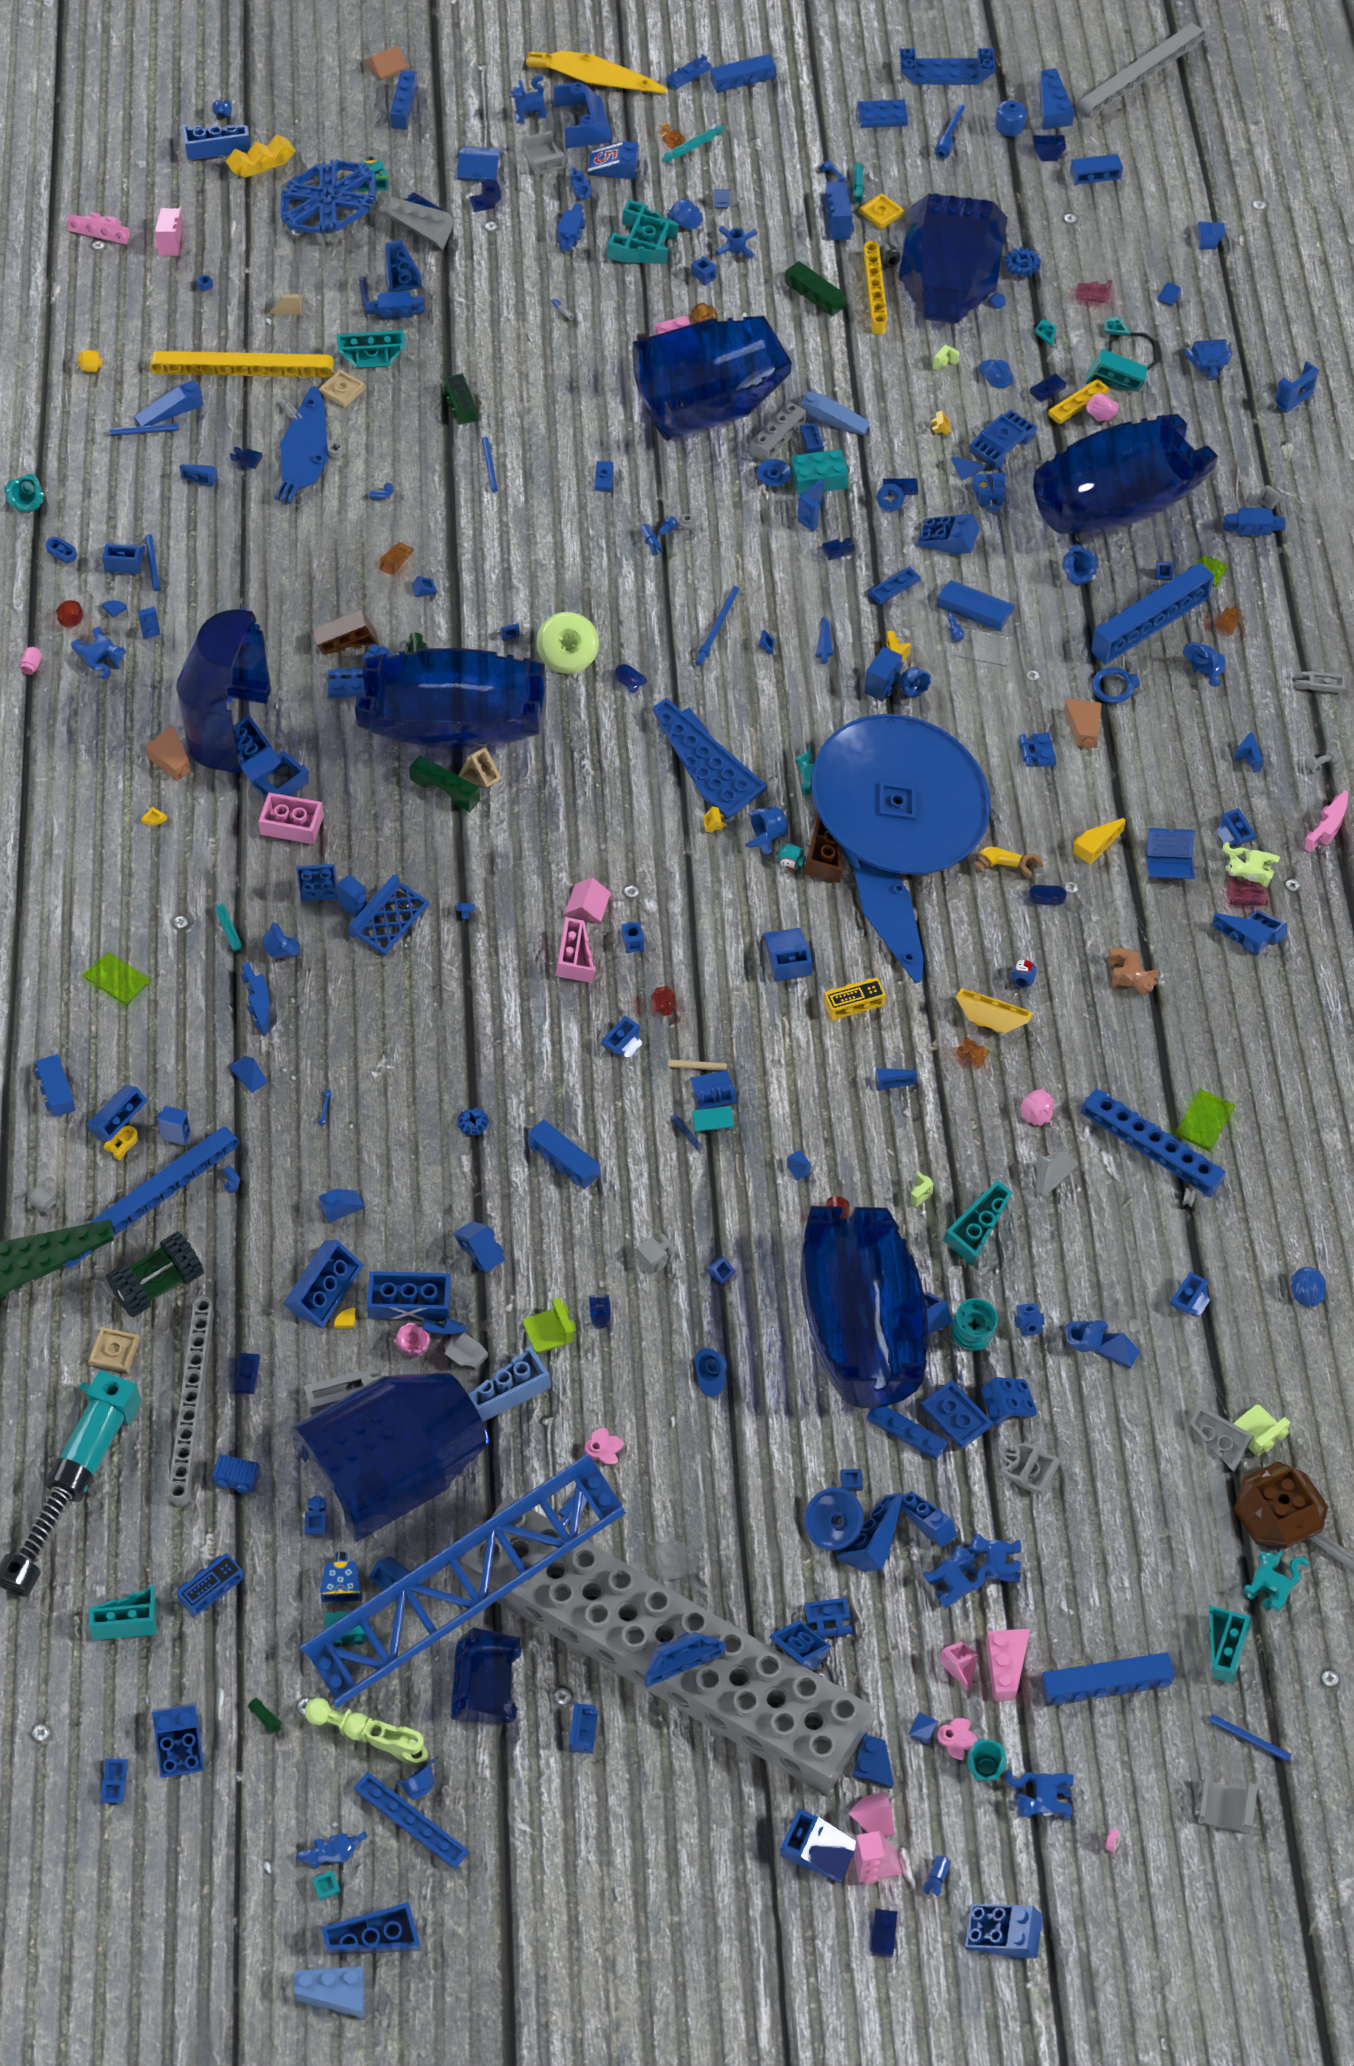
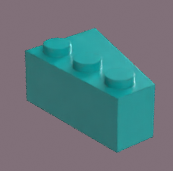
[1085,349,1148,392]
[89,1584,157,1641]
[1209,1605,1251,1684]

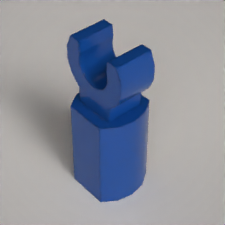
[923,1856,951,1896]

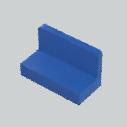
[368,1556,410,1601]

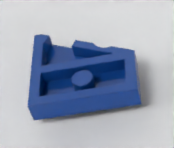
[852,1734,894,1789]

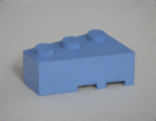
[294,1967,365,2020]

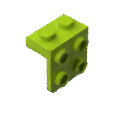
[523,1297,576,1354]

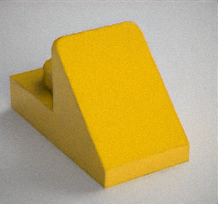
[886,631,911,662]

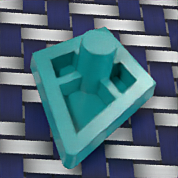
[1104,317,1130,336]
[1034,319,1057,346]

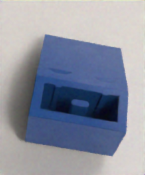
[917,513,980,555]
[296,864,338,901]
[763,928,812,981]
[152,1702,204,1778]
[780,1808,856,1883]
[965,1904,1043,1959]

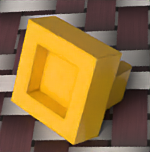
[931,410,951,435]
[703,806,726,833]

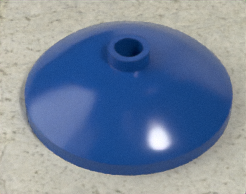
[804,1487,864,1551]

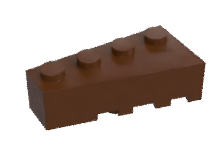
[803,814,843,883]

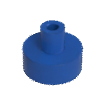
[456,903,475,919]

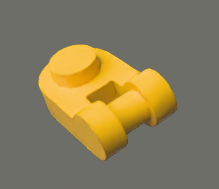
[103,1126,138,1160]

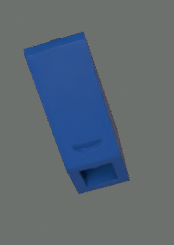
[1212,913,1273,956]
[900,1491,957,1548]

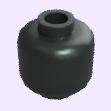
[879,243,901,268]

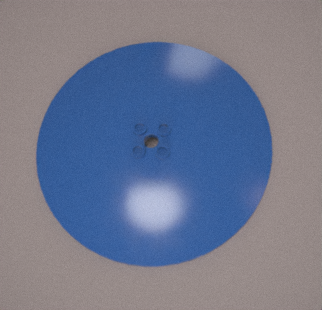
[811,714,991,875]

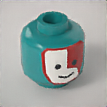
[777,843,806,870]

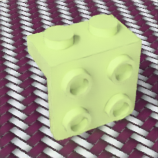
[1233,1405,1291,1457]

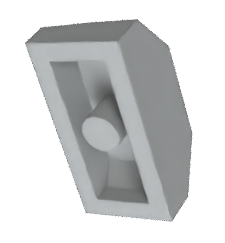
[444,1332,488,1370]

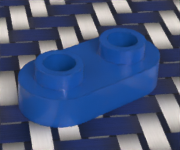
[46,537,77,563]

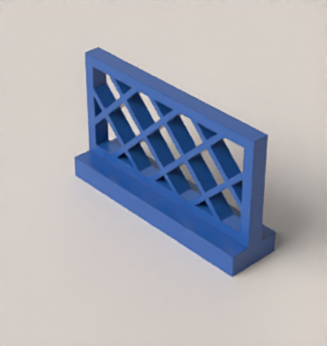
[348,874,429,956]

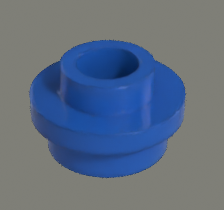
[197,275,213,291]

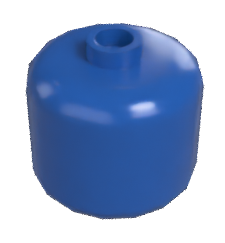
[995,100,1026,137]

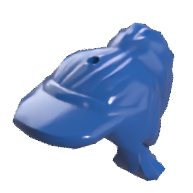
[1182,642,1226,687]

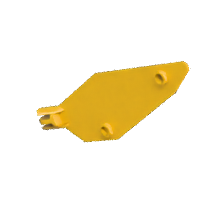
[526,51,667,93]

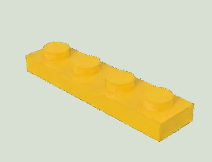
[1048,379,1109,424]

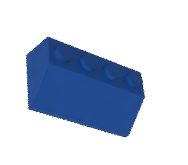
[283,1240,364,1328]

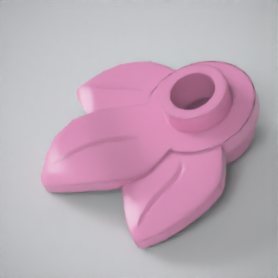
[584,1428,624,1465]
[937,1718,978,1760]

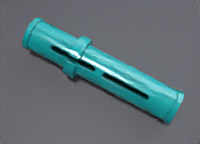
[852,163,865,203]

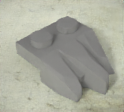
[1000,1443,1060,1495]

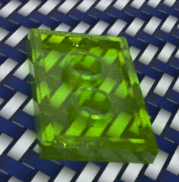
[1175,1088,1236,1152]

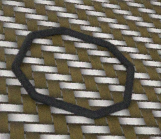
[1108,332,1160,370]

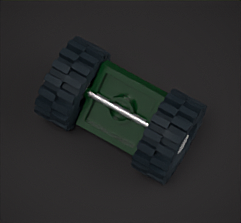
[106,1231,204,1318]

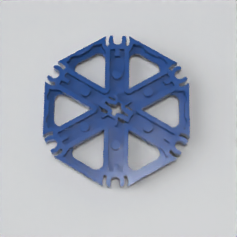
[281,159,376,235]

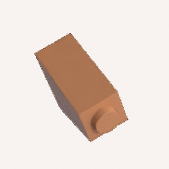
[1064,698,1102,748]
[145,726,191,781]

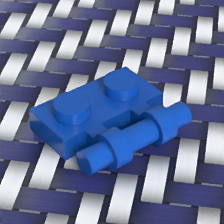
[328,667,365,698]
[1019,732,1056,767]
[804,1598,852,1640]

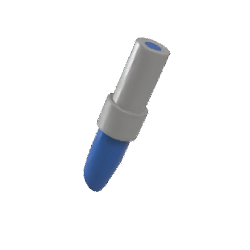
[551,299,574,320]

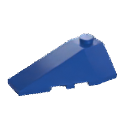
[384,240,422,292]

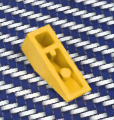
[1073,818,1126,865]

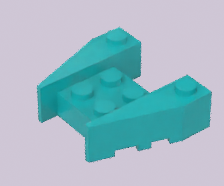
[607,200,679,264]

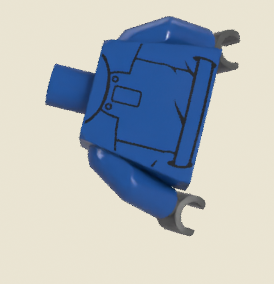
[1180,339,1233,380]

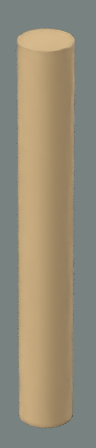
[669,1059,727,1071]

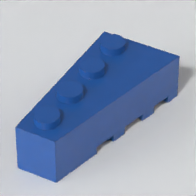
[1039,68,1074,130]
[825,182,854,240]

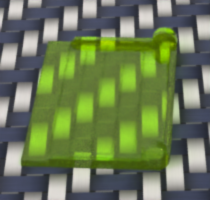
[82,952,152,1006]

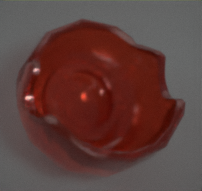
[56,600,84,628]

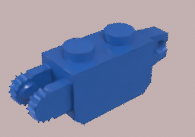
[557,203,586,251]
[365,291,425,319]
[1222,507,1286,536]

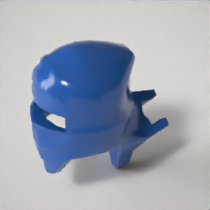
[745,806,788,855]

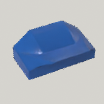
[1197,221,1226,249]
[1216,808,1256,845]
[601,1016,642,1058]
[1170,1272,1210,1316]

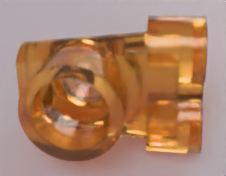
[957,1037,990,1068]

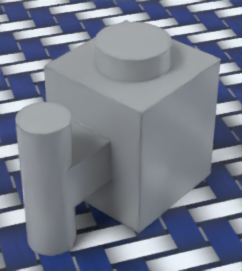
[637,1233,678,1274]

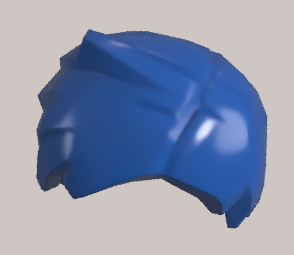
[900,667,931,698]

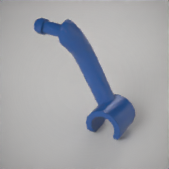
[821,160,846,182]

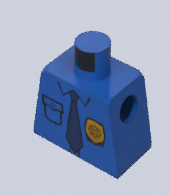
[971,473,1005,512]

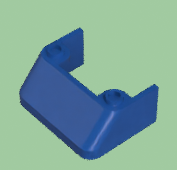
[553,82,611,149]

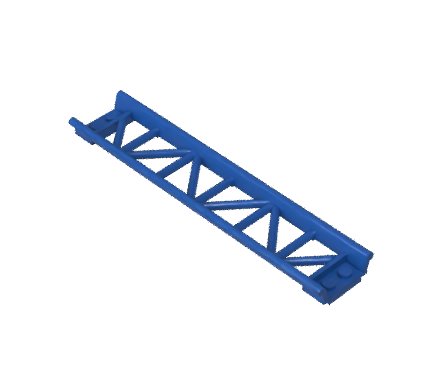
[300,1453,626,1708]

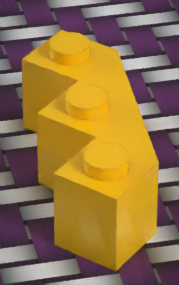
[226,134,296,178]

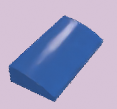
[937,580,1015,631]

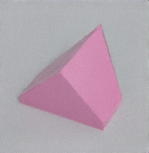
[940,1641,978,1692]
[848,1792,895,1837]

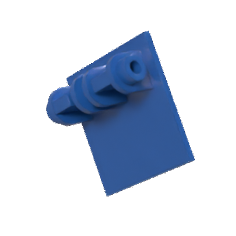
[690,1070,737,1110]

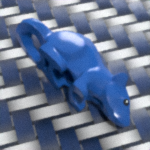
[569,167,591,200]
[296,1831,367,1869]

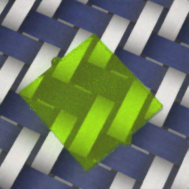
[1196,555,1229,588]

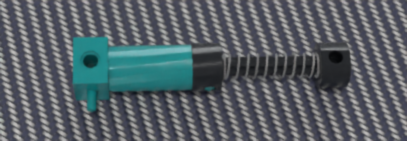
[0,1370,141,1597]

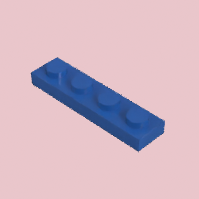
[866,1401,948,1461]

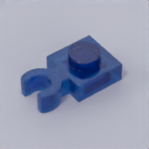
[230,447,263,469]
[822,537,855,560]

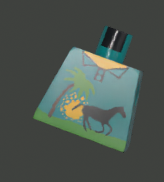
[358,156,389,192]

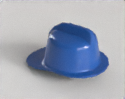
[979,359,1013,388]
[695,1348,727,1397]
[395,1756,439,1800]

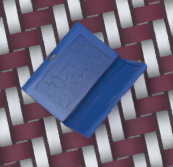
[457,145,503,183]
[1146,828,1195,879]

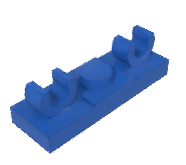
[666,54,712,89]

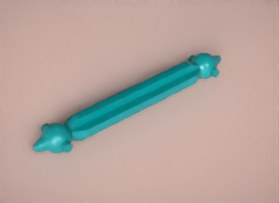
[661,125,725,162]

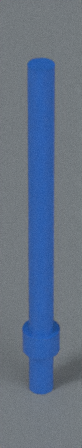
[695,586,740,666]

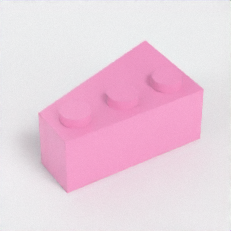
[155,209,182,256]
[853,1831,902,1884]

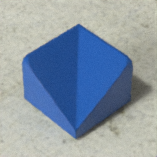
[787,1150,811,1180]
[908,1712,938,1745]

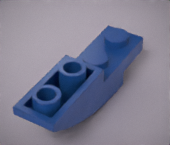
[240,962,271,1036]

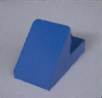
[1235,732,1263,773]

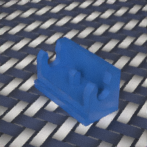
[569,1702,598,1754]

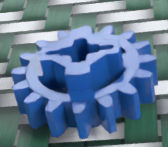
[1005,247,1041,278]

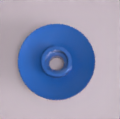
[757,459,791,486]

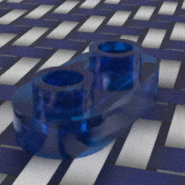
[1029,885,1067,905]

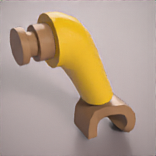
[973,847,1043,879]

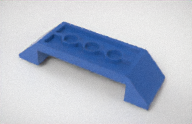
[899,48,995,85]

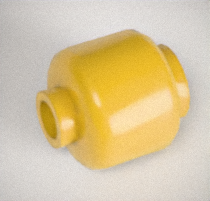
[77,349,103,373]

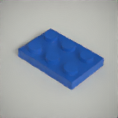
[857,99,908,128]
[921,1380,993,1450]

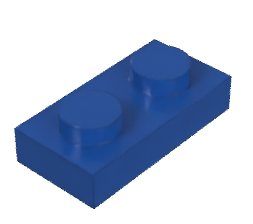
[137,606,161,639]

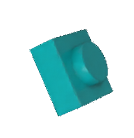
[312,1870,341,1901]

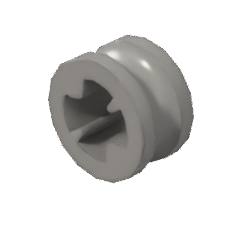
[328,442,343,459]
[1182,1188,1196,1207]

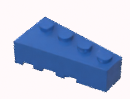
[182,125,251,160]
[235,715,281,782]
[321,1902,421,1954]

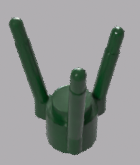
[402,633,430,673]

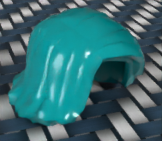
[4,473,44,513]

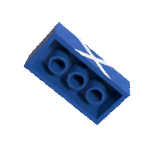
[367,1271,452,1320]

